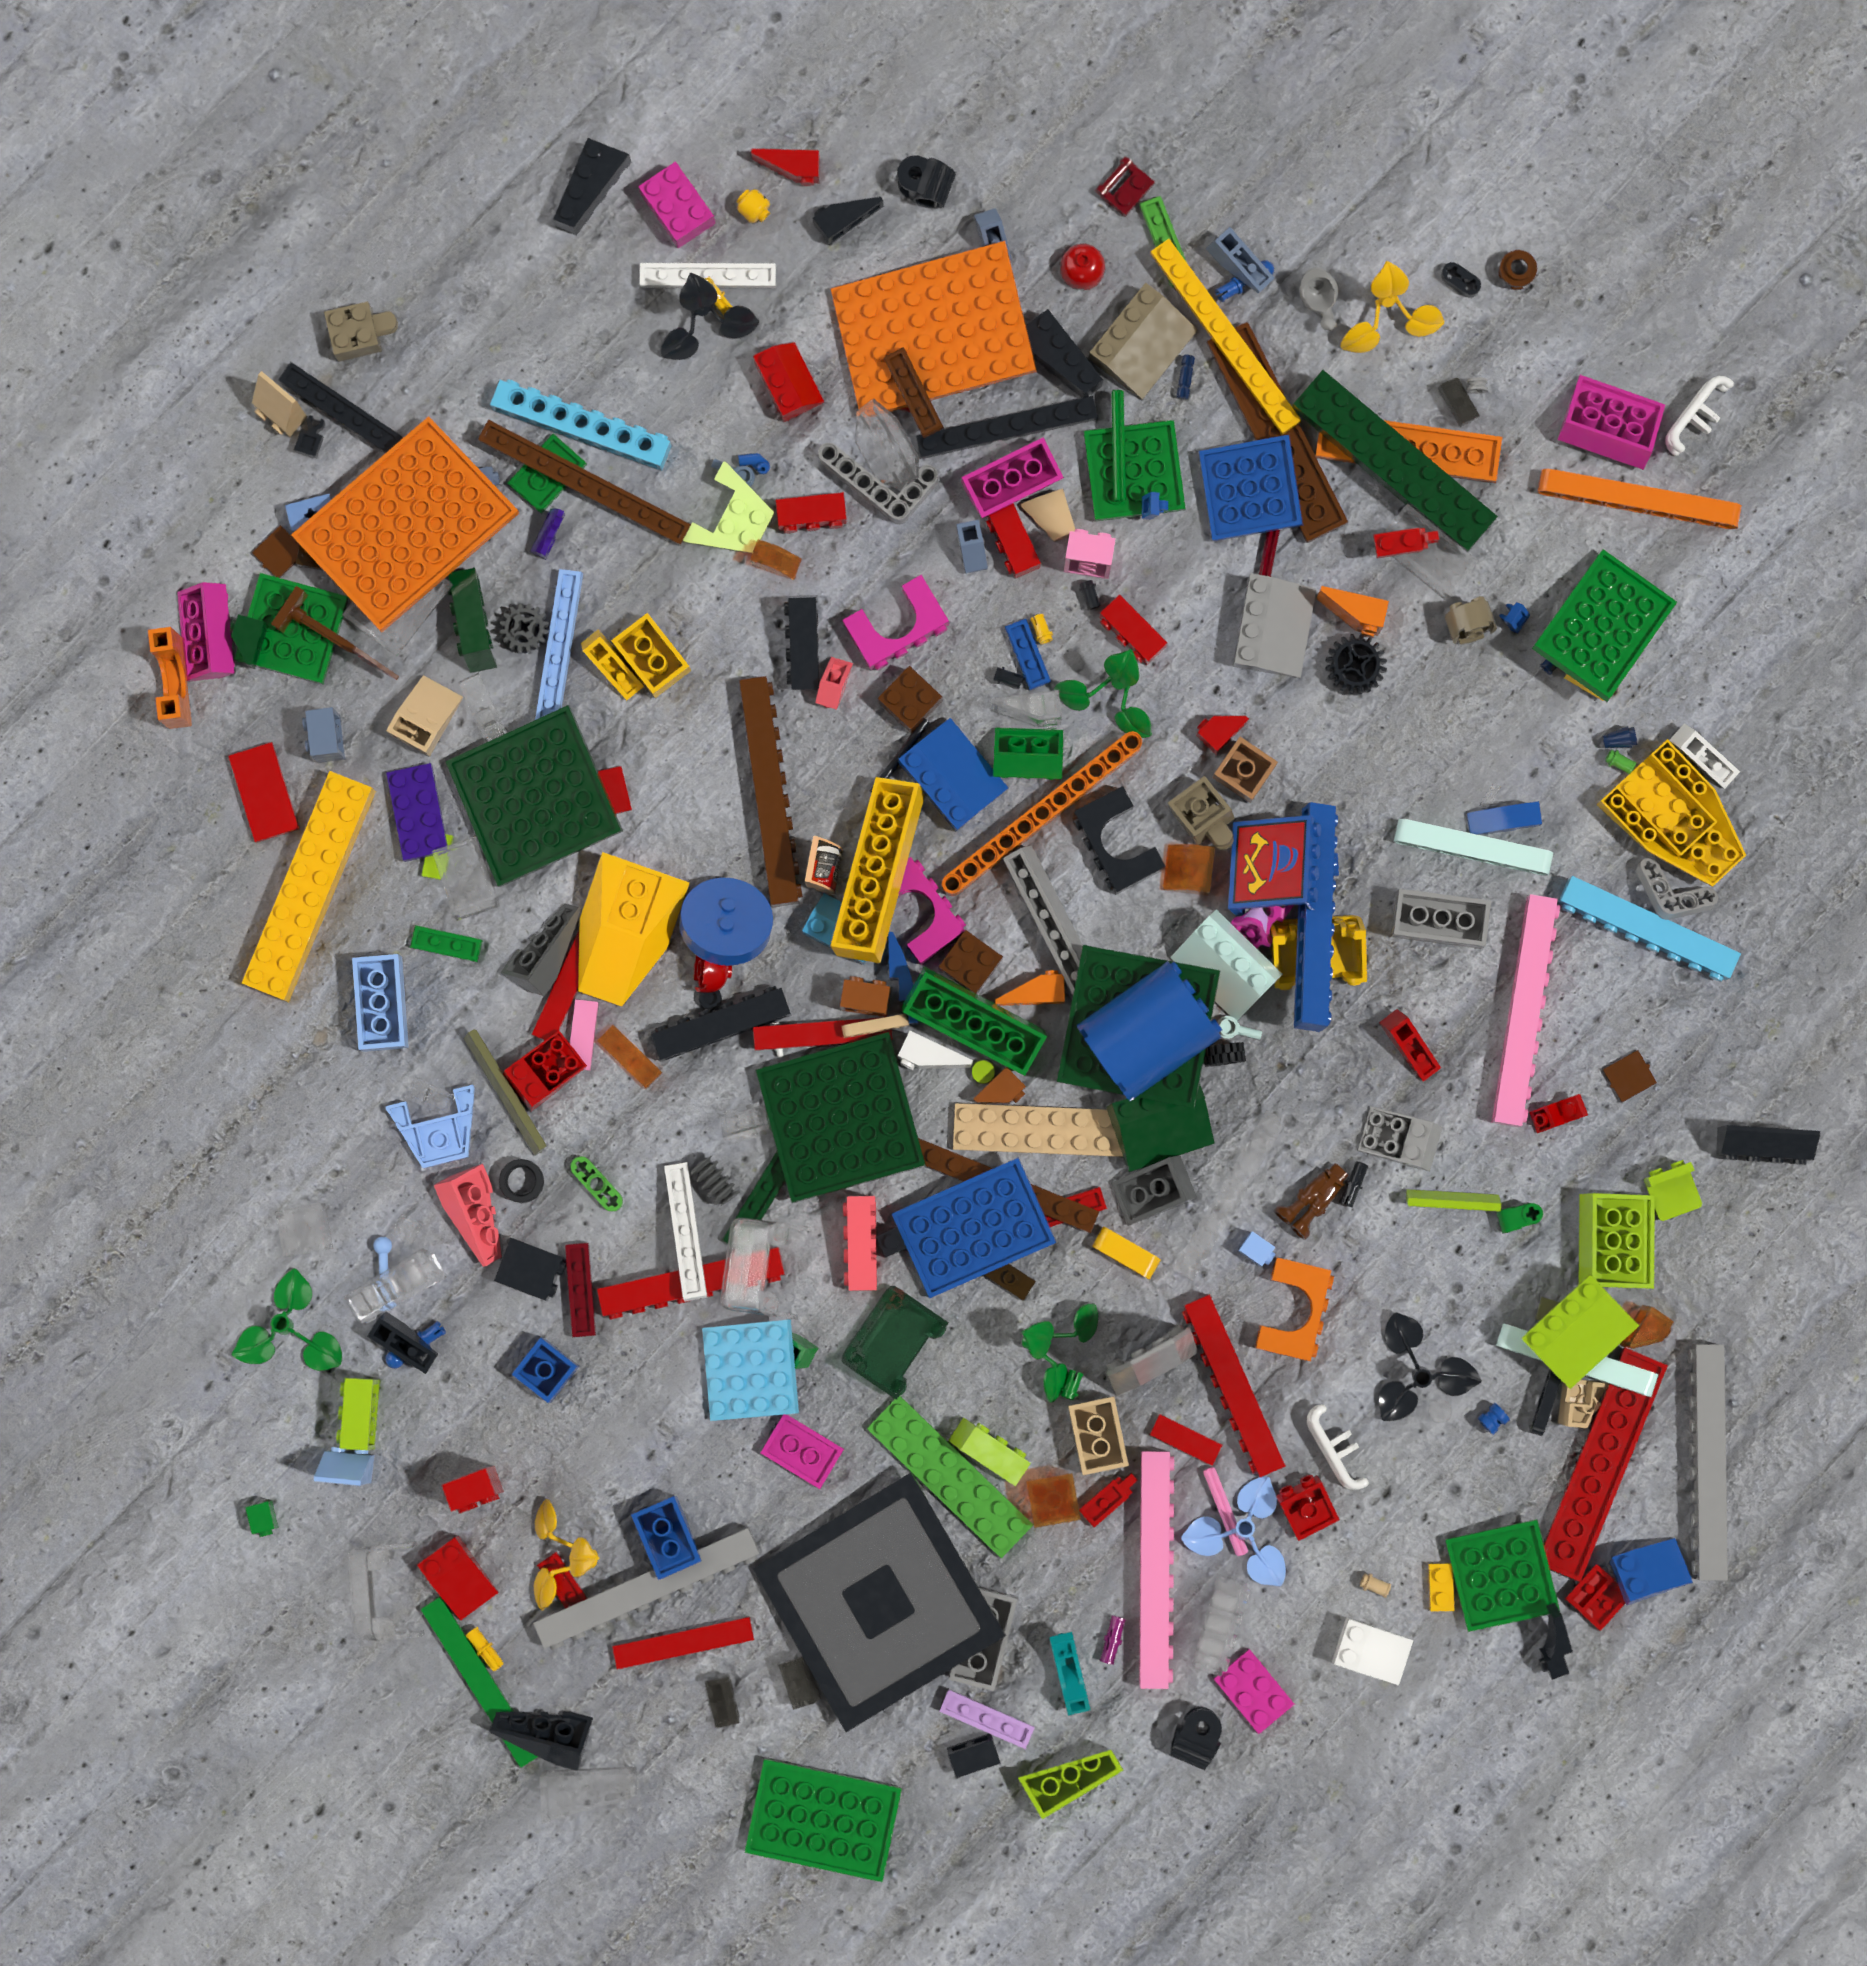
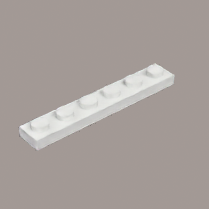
[640,263,776,288]
[664,1162,707,1301]

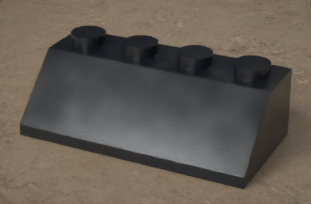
[1716,1125,1820,1165]

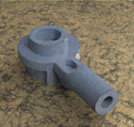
[711,459,755,487]

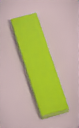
[1406,1189,1501,1211]

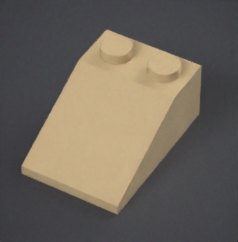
[252,371,307,437]

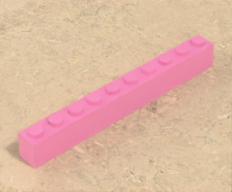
[1491,894,1560,1127]
[1139,1451,1174,1689]

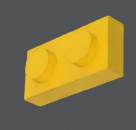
[1428,1563,1454,1611]

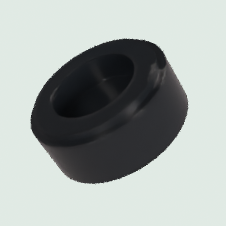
[699,990,722,1010]

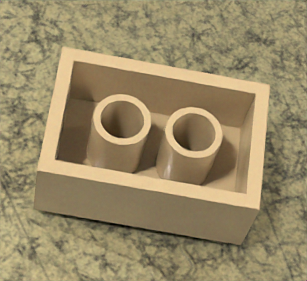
[1068,1396,1129,1475]

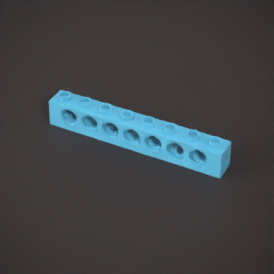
[490,379,671,471]

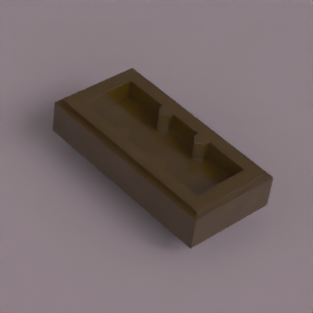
[985,1264,1036,1301]

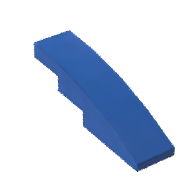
[888,932,918,1025]

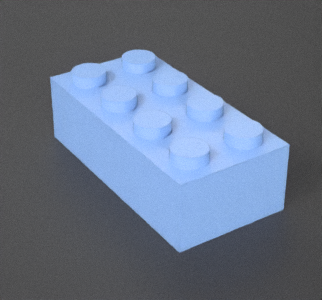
[352,954,409,1052]

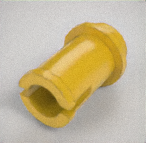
[1030,614,1053,645]

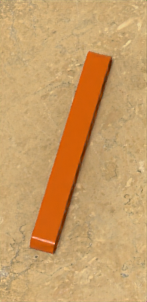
[1538,469,1742,529]

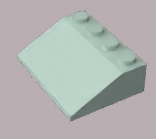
[1170,910,1283,1021]

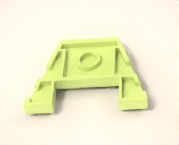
[683,461,775,553]

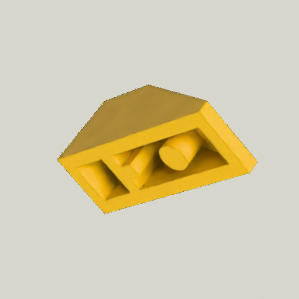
[581,629,644,700]

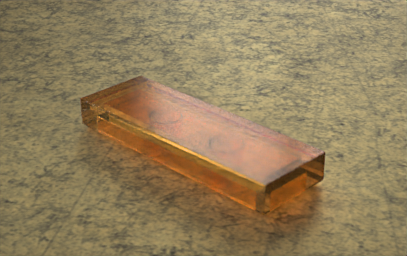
[597,1025,663,1089]

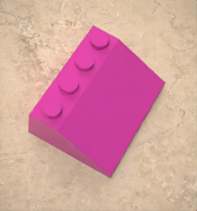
[1557,375,1666,470]

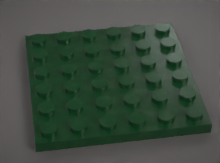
[445,705,623,887]
[1057,945,1221,1108]
[756,1032,926,1204]

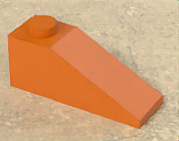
[995,970,1065,1006]

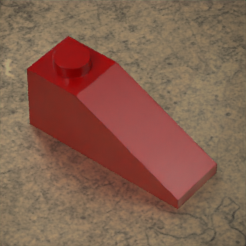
[751,148,820,186]
[1379,1009,1441,1082]

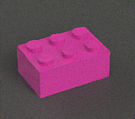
[638,161,716,249]

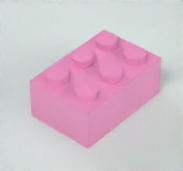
[1064,529,1116,579]

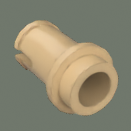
[1359,1573,1391,1598]

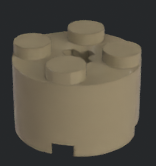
[1445,596,1497,644]

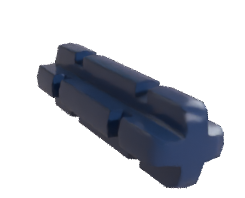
[1177,355,1195,400]

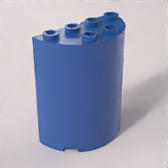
[1077,961,1222,1101]

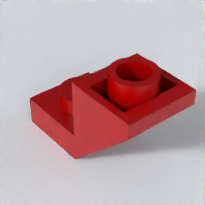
[1529,1094,1588,1134]

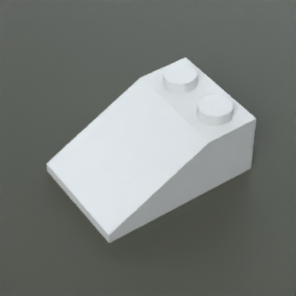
[898,1031,973,1070]
[1332,1617,1413,1685]

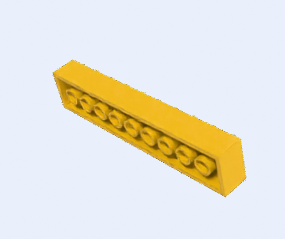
[242,771,376,1003]

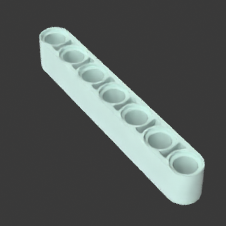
[1394,819,1553,876]
[1496,1323,1658,1397]

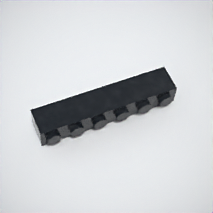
[651,986,792,1062]

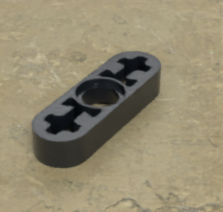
[1530,1369,1561,1437]

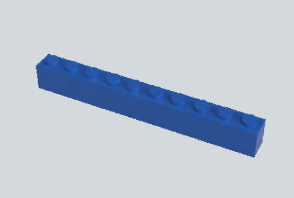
[1294,802,1338,1032]

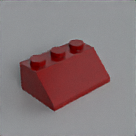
[753,342,825,422]

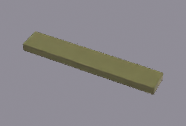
[464,1029,547,1156]

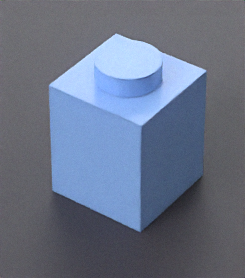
[1238,1231,1276,1267]

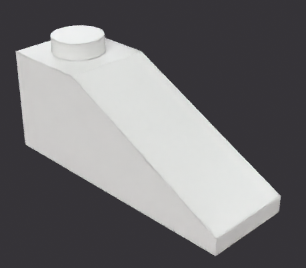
[1669,723,1740,789]

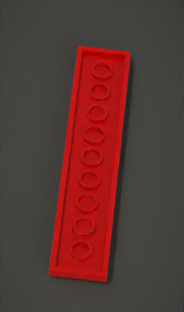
[1544,1347,1668,1582]

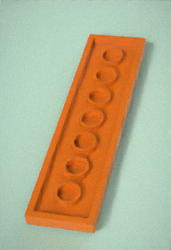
[1315,420,1502,483]

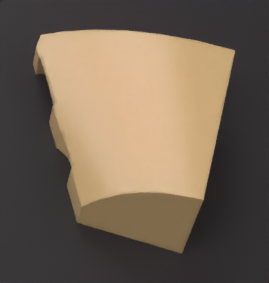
[1021,489,1075,542]
[1558,1379,1609,1428]

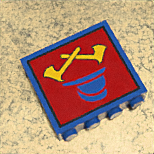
[1228,815,1322,916]

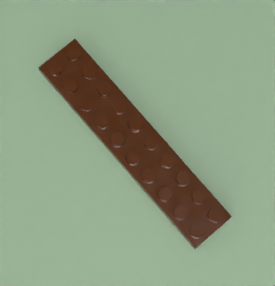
[1207,322,1348,543]

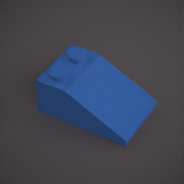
[631,1496,702,1580]
[1609,1538,1693,1606]

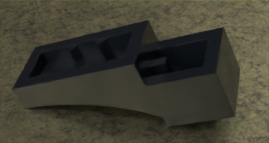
[1538,1603,1573,1680]

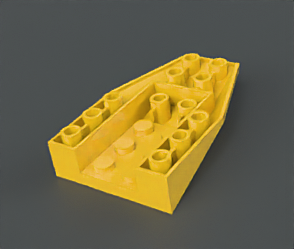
[1596,739,1746,887]
[578,852,690,1007]

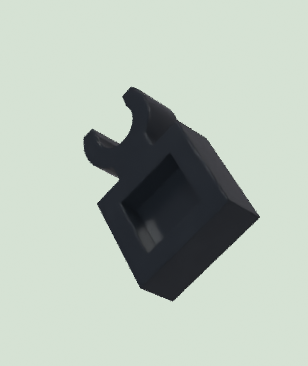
[294,415,325,459]

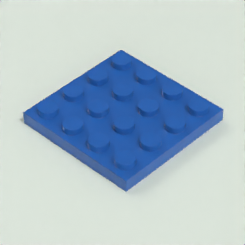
[1199,435,1303,542]

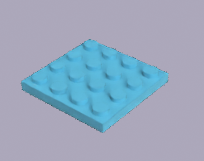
[702,1320,799,1421]

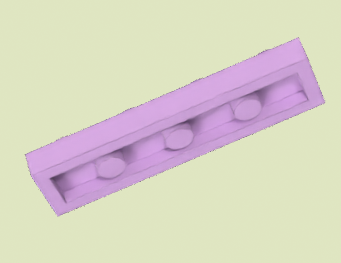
[939,1689,1035,1749]

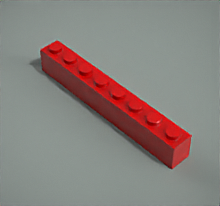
[597,1247,785,1320]
[1181,1294,1286,1478]

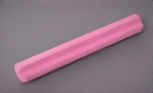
[1203,1467,1248,1556]

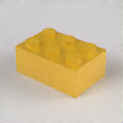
[611,613,691,699]

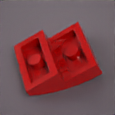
[1565,1564,1626,1631]

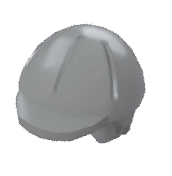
[1299,267,1338,331]

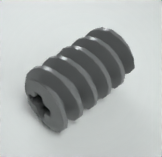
[691,1155,740,1206]

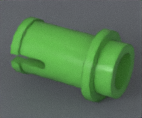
[1605,749,1636,774]

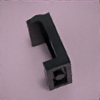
[494,1238,566,1301]

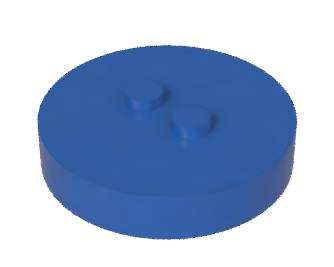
[679,878,773,966]

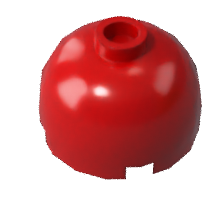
[1060,243,1105,290]
[694,955,732,993]

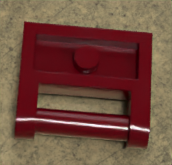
[1095,156,1155,218]

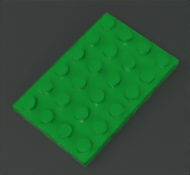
[1532,549,1677,702]
[744,1758,902,1882]

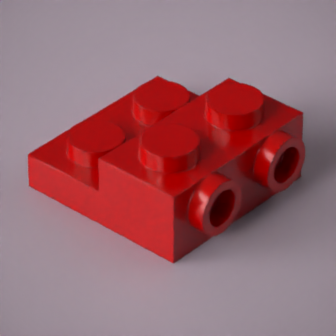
[1276,1475,1340,1541]

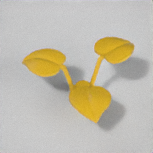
[1340,261,1445,353]
[534,1499,599,1611]

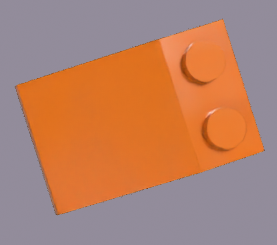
[1316,586,1389,638]

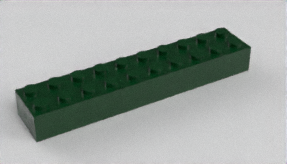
[1292,370,1498,555]

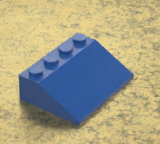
[897,718,1008,831]

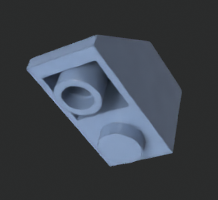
[956,520,988,574]

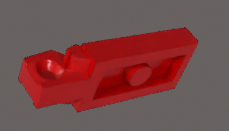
[1373,528,1439,558]
[1079,1473,1138,1528]

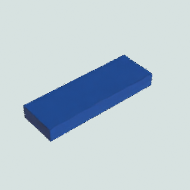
[1005,619,1051,691]

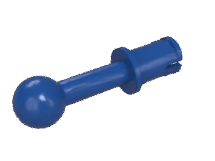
[1215,260,1274,302]
[386,1321,446,1369]

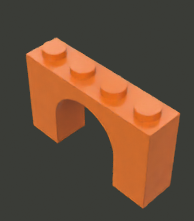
[148,627,192,729]
[1255,1257,1334,1361]

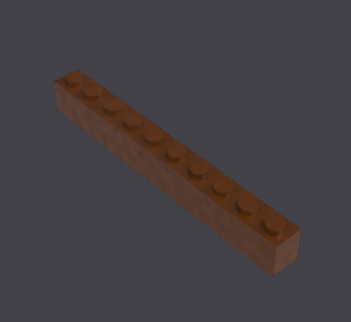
[739,676,803,908]

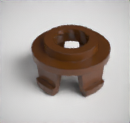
[1498,250,1537,290]

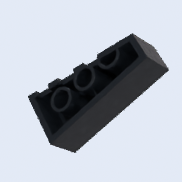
[1026,309,1103,398]
[784,595,820,690]

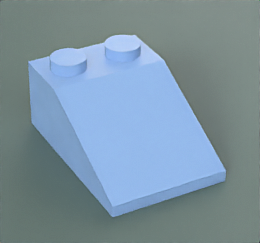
[313,1447,374,1486]

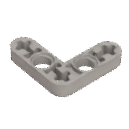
[1636,858,1718,920]

